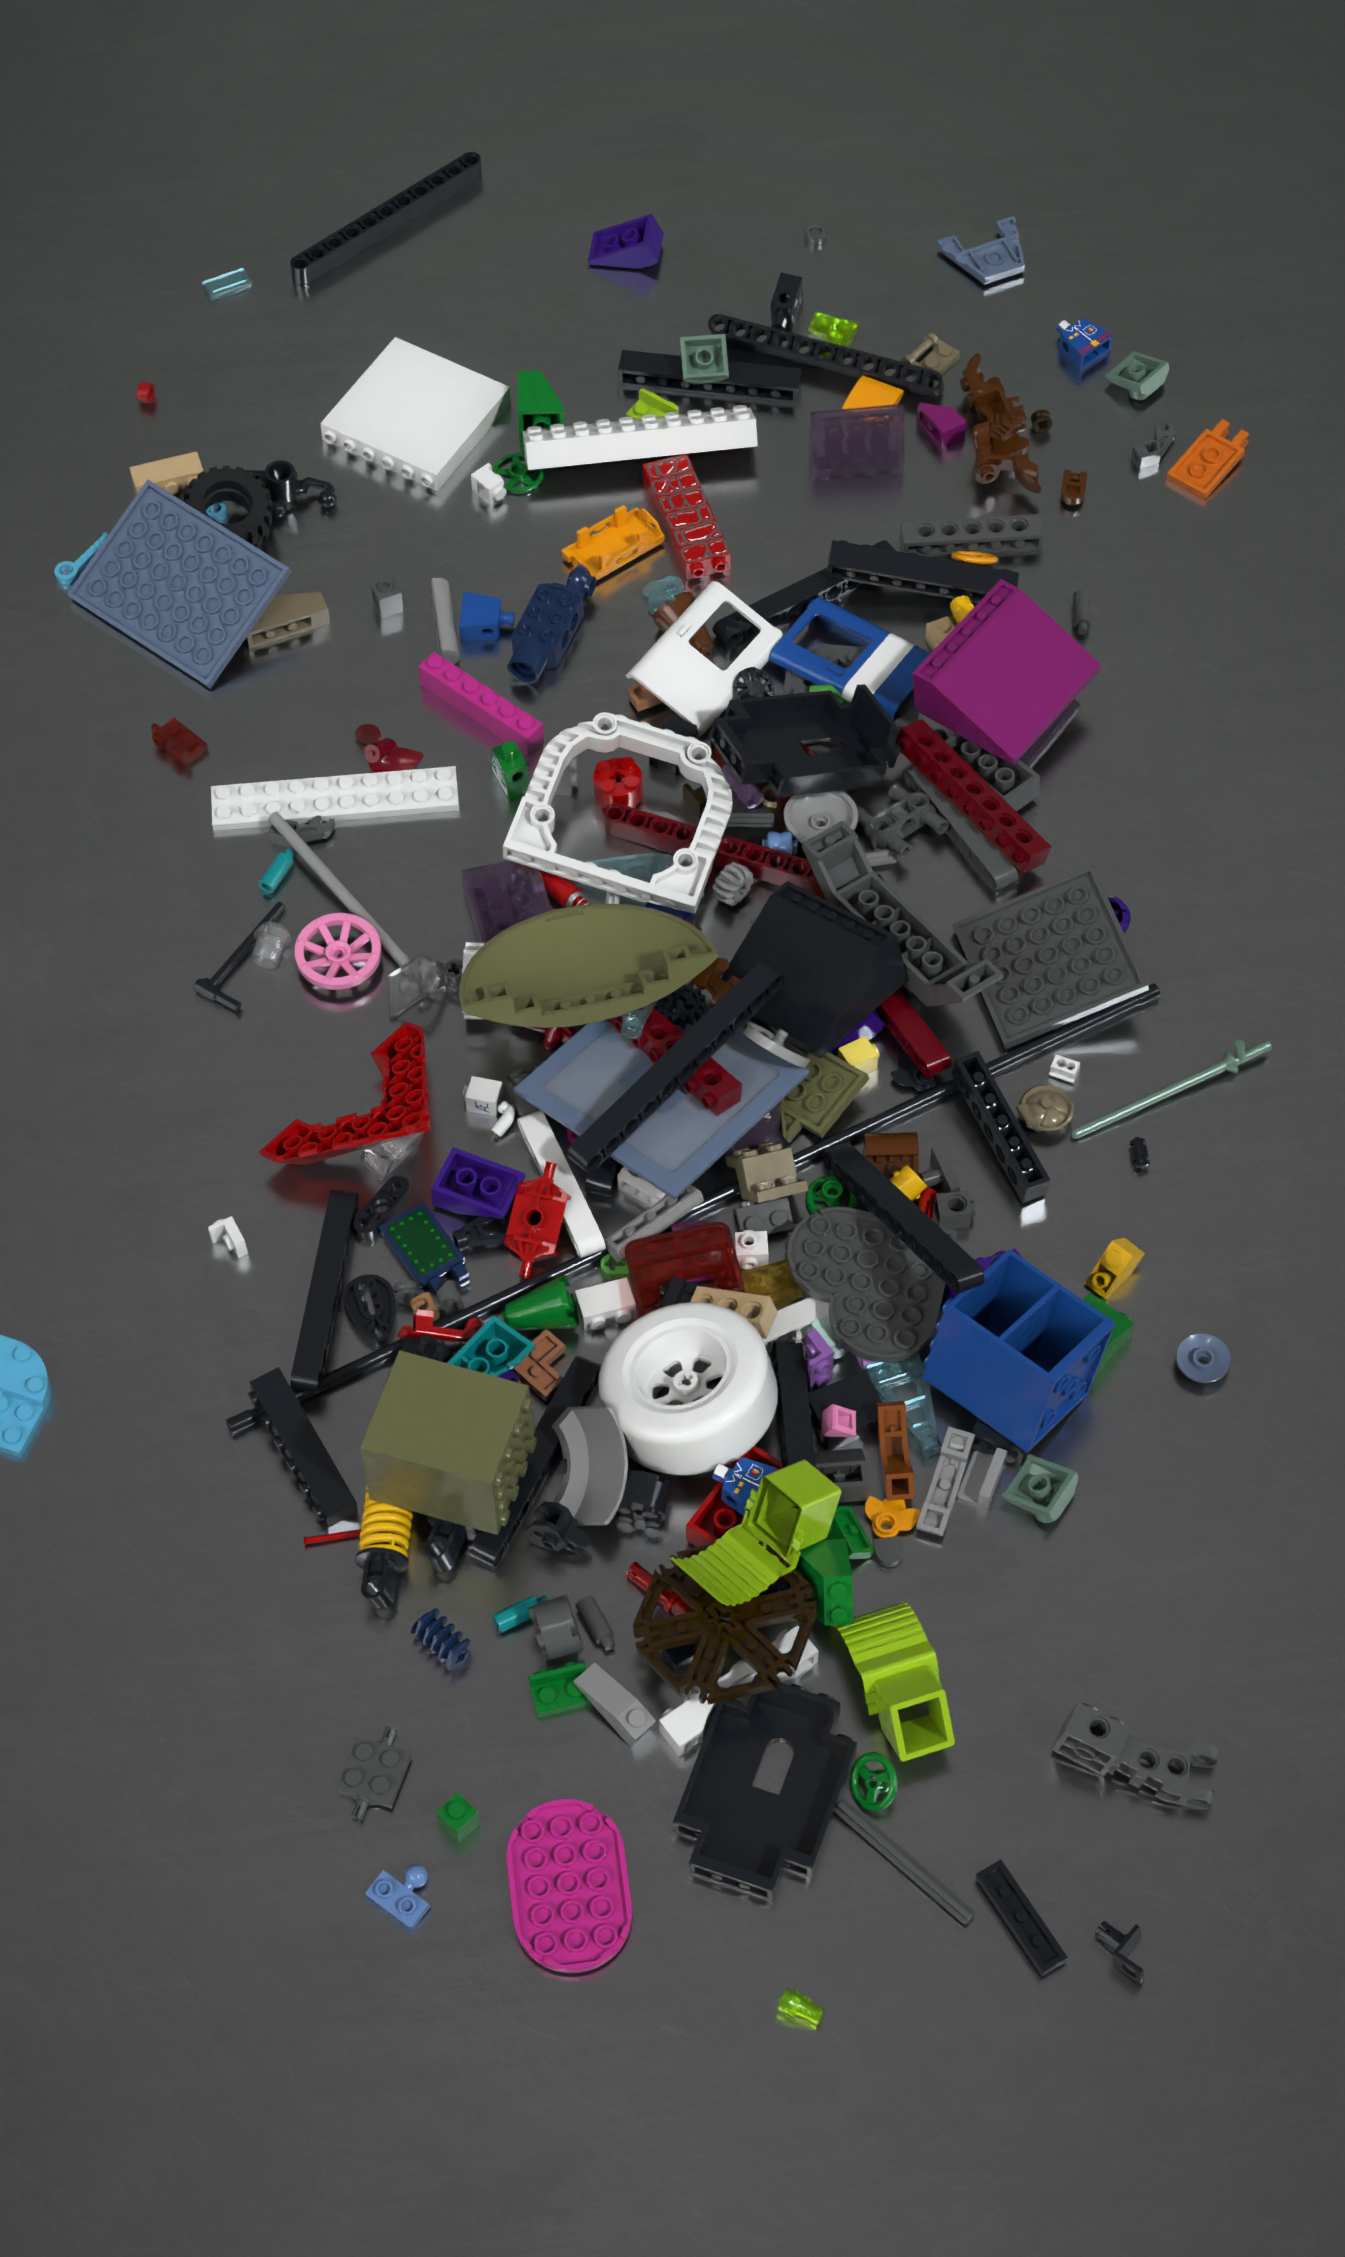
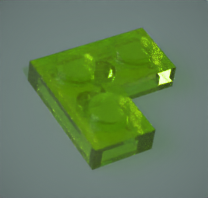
[808,312,858,356]

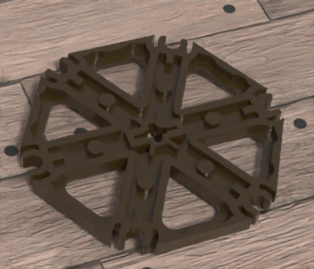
[632,1541,817,1705]

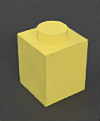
[838,1036,880,1073]

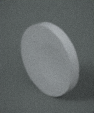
[741,1021,811,1068]

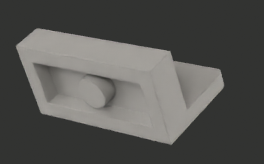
[957,1447,1007,1510]

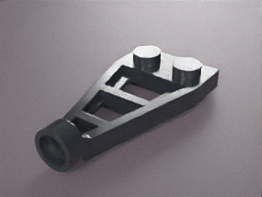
[452,1198,565,1251]

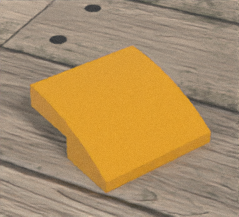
[842,375,904,428]

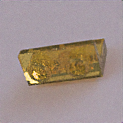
[739,1259,803,1305]

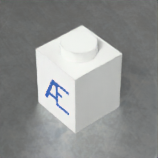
[462,1076,503,1117]

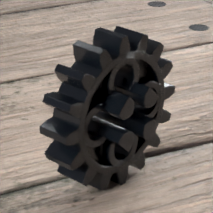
[650,982,706,1029]

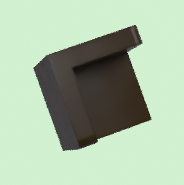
[683,783,707,819]

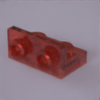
[151,717,208,766]

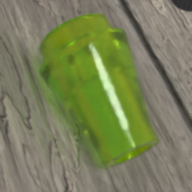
[777,1988,824,2025]

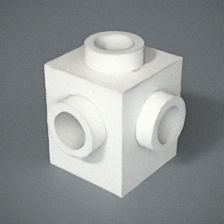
[730,1230,769,1270]

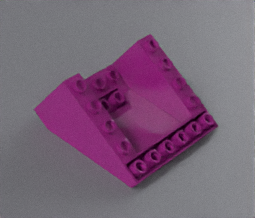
[912,579,1101,765]

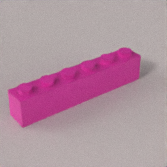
[418,652,544,757]

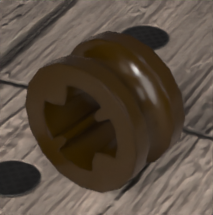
[1030,410,1053,432]

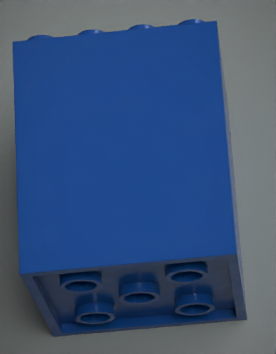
[922,1249,1116,1453]

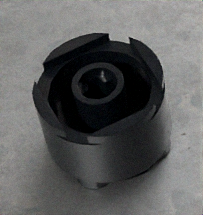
[616,1470,672,1527]

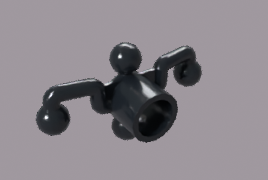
[243,460,337,519]

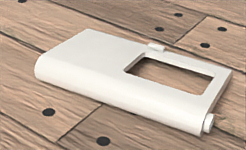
[625,581,783,738]

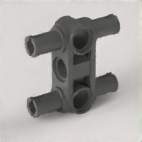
[857,783,949,858]

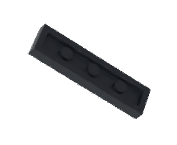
[976,1859,1068,1976]

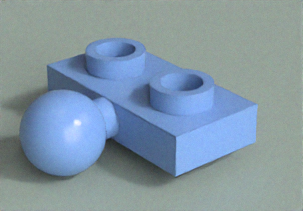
[365,1864,431,1931]

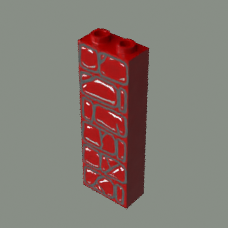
[643,454,731,580]

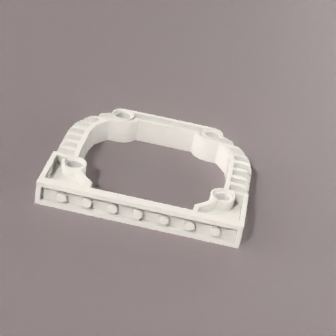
[503,712,732,918]

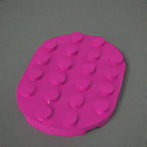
[506,1799,632,1973]

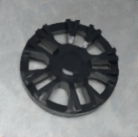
[732,667,776,700]

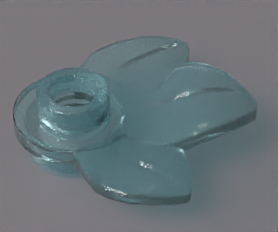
[642,575,684,614]

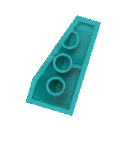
[447,1315,535,1377]

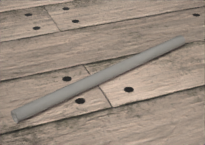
[268,812,415,972]

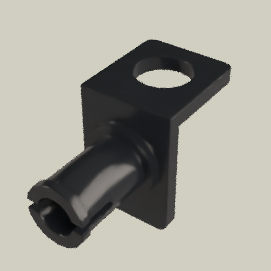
[1095,1921,1145,1985]

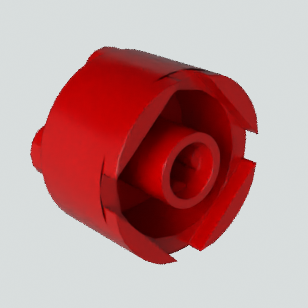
[593,757,643,808]

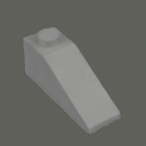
[573,1663,656,1747]

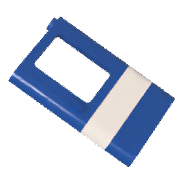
[769,597,931,720]

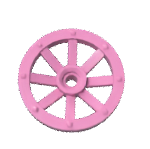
[295,913,382,990]

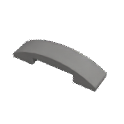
[916,1426,975,1537]

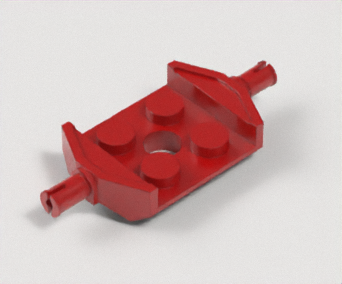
[504,1161,572,1279]

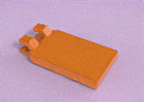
[1167,419,1249,500]

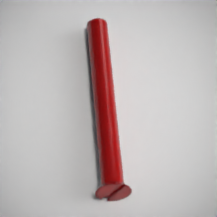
[303,1529,361,1546]

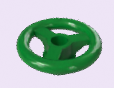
[805,1175,858,1214]
[849,1752,898,1811]

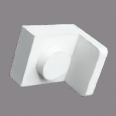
[208,1216,248,1258]

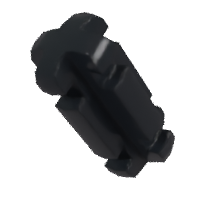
[1130,1137,1150,1169]

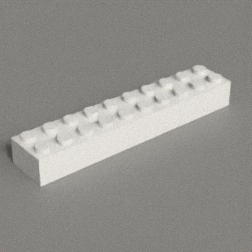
[522,405,758,470]

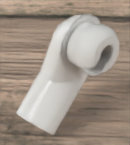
[491,1100,516,1137]

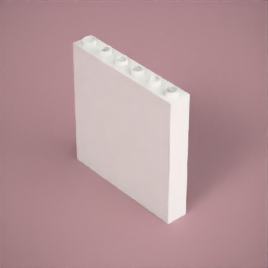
[320,337,511,491]

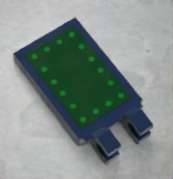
[378,1201,470,1296]

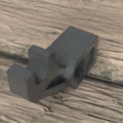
[1131,421,1176,469]
[268,815,335,848]

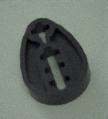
[343,1274,397,1347]

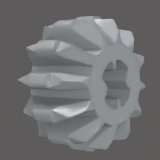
[712,862,754,907]

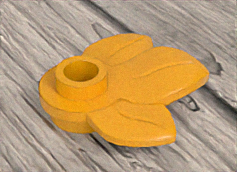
[865,1496,921,1538]

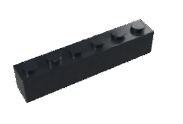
[248,1367,358,1528]

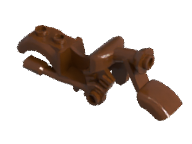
[960,353,1041,494]

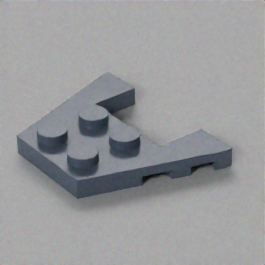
[936,216,1025,284]

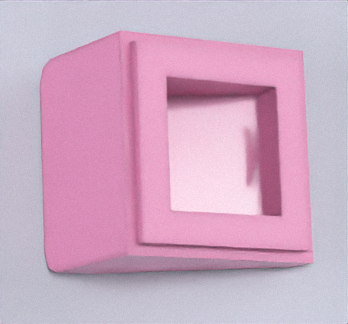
[822,1404,856,1437]

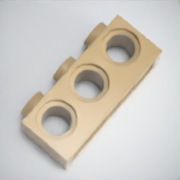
[690,1286,778,1339]

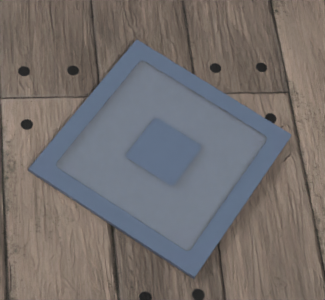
[514,997,809,1200]

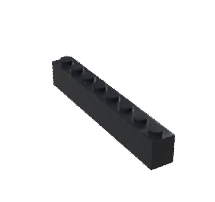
[618,350,802,405]
[826,540,1019,603]

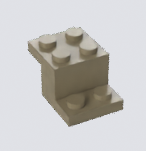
[725,1141,808,1203]

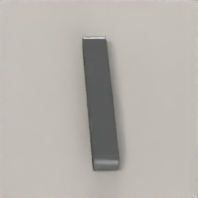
[903,765,1018,891]

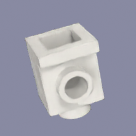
[471,463,507,505]

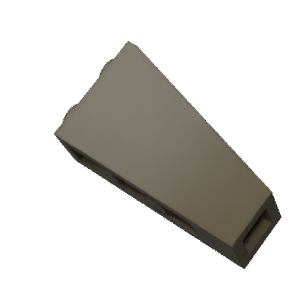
[245,592,330,649]

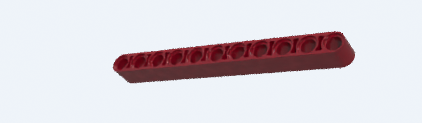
[603,803,825,899]

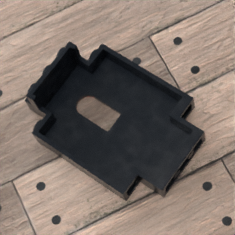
[709,684,901,798]
[673,1674,857,1902]

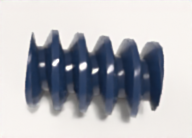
[410,1608,470,1671]

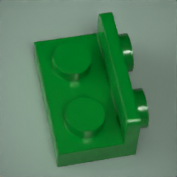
[824,1506,875,1560]
[529,1662,593,1718]

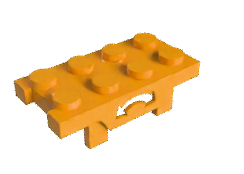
[561,505,665,581]

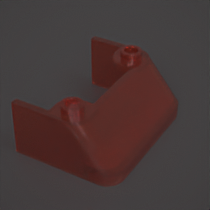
[625,1222,745,1318]

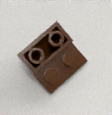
[863,1132,919,1179]

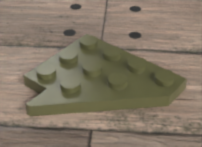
[780,1040,869,1143]

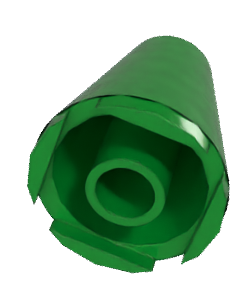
[502,1275,579,1331]

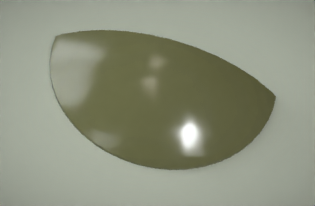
[459,904,719,1028]

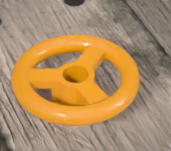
[951,551,998,565]

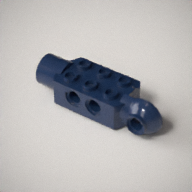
[507,564,596,684]

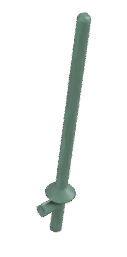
[1071,1040,1272,1139]

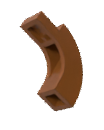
[877,1401,915,1501]

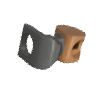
[410,1280,465,1322]

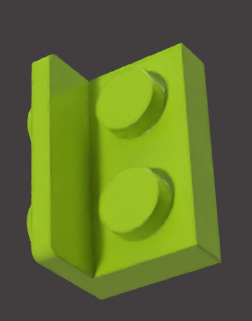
[626,388,679,419]

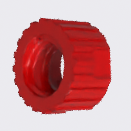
[136,381,155,404]

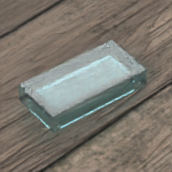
[202,268,252,302]

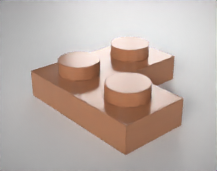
[511,1329,566,1401]

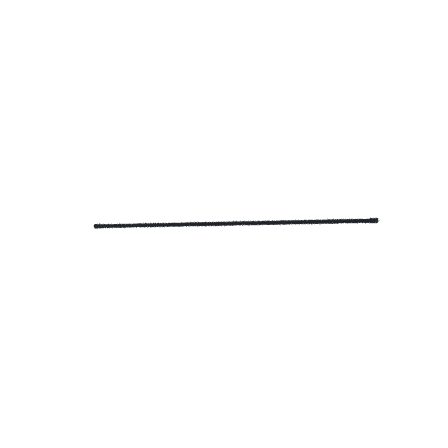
[226,983,1161,1435]

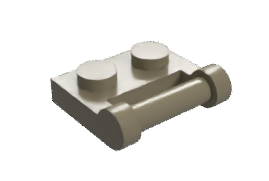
[901,332,961,384]

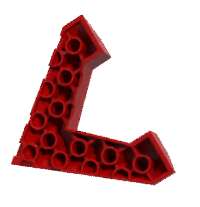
[259,1022,430,1165]

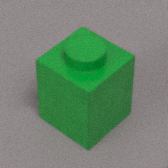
[436,1792,480,1844]

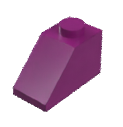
[917,403,967,449]

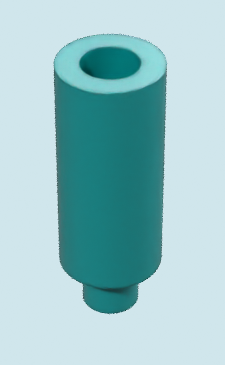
[258,849,295,894]
[492,1595,548,1633]

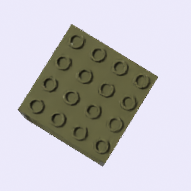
[360,1350,537,1535]

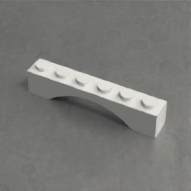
[659,1625,818,1758]

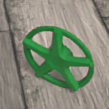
[493,453,544,493]

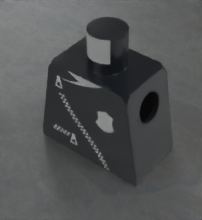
[771,272,803,330]

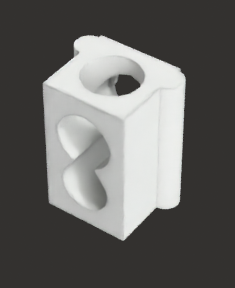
[1049,1054,1080,1084]

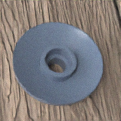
[1176,1333,1231,1383]

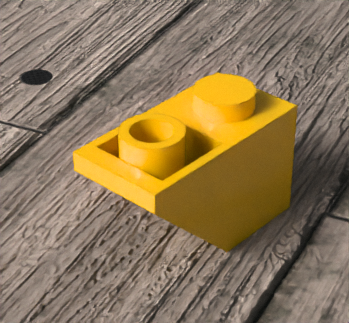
[1084,1238,1145,1299]

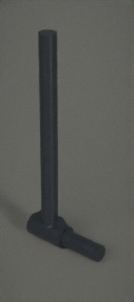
[193,902,286,1012]

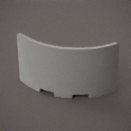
[552,1405,628,1526]

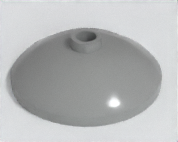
[784,791,858,843]

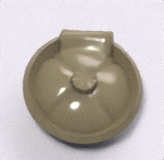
[1016,1085,1074,1132]

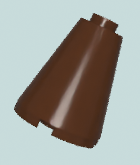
[653,592,713,658]

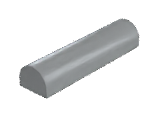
[430,578,460,664]
[604,1185,704,1262]

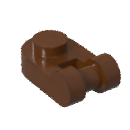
[1061,470,1088,505]

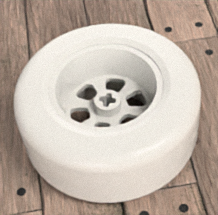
[598,1302,778,1475]

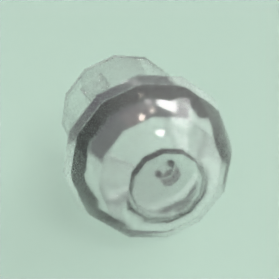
[250,922,291,970]

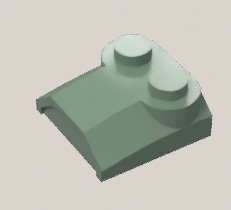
[680,334,729,384]
[1105,351,1170,400]
[1001,1454,1078,1523]

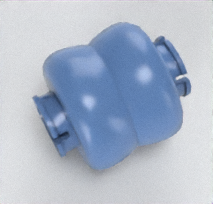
[762,831,797,855]

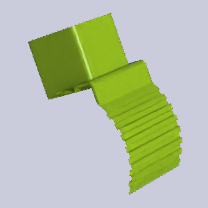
[668,1459,841,1606]
[830,1601,955,1762]

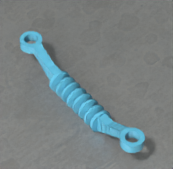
[54,501,227,585]

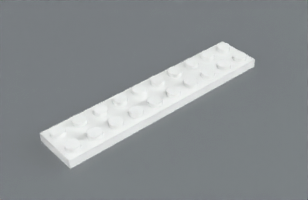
[211,766,459,831]

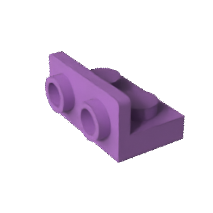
[804,1328,834,1391]

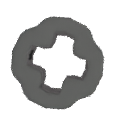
[444,959,463,992]

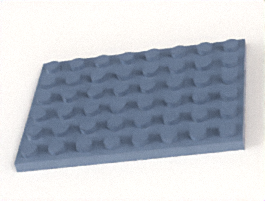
[67,479,292,689]

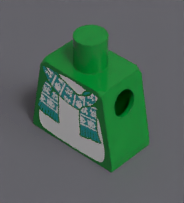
[491,741,530,801]

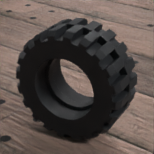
[183,466,273,549]

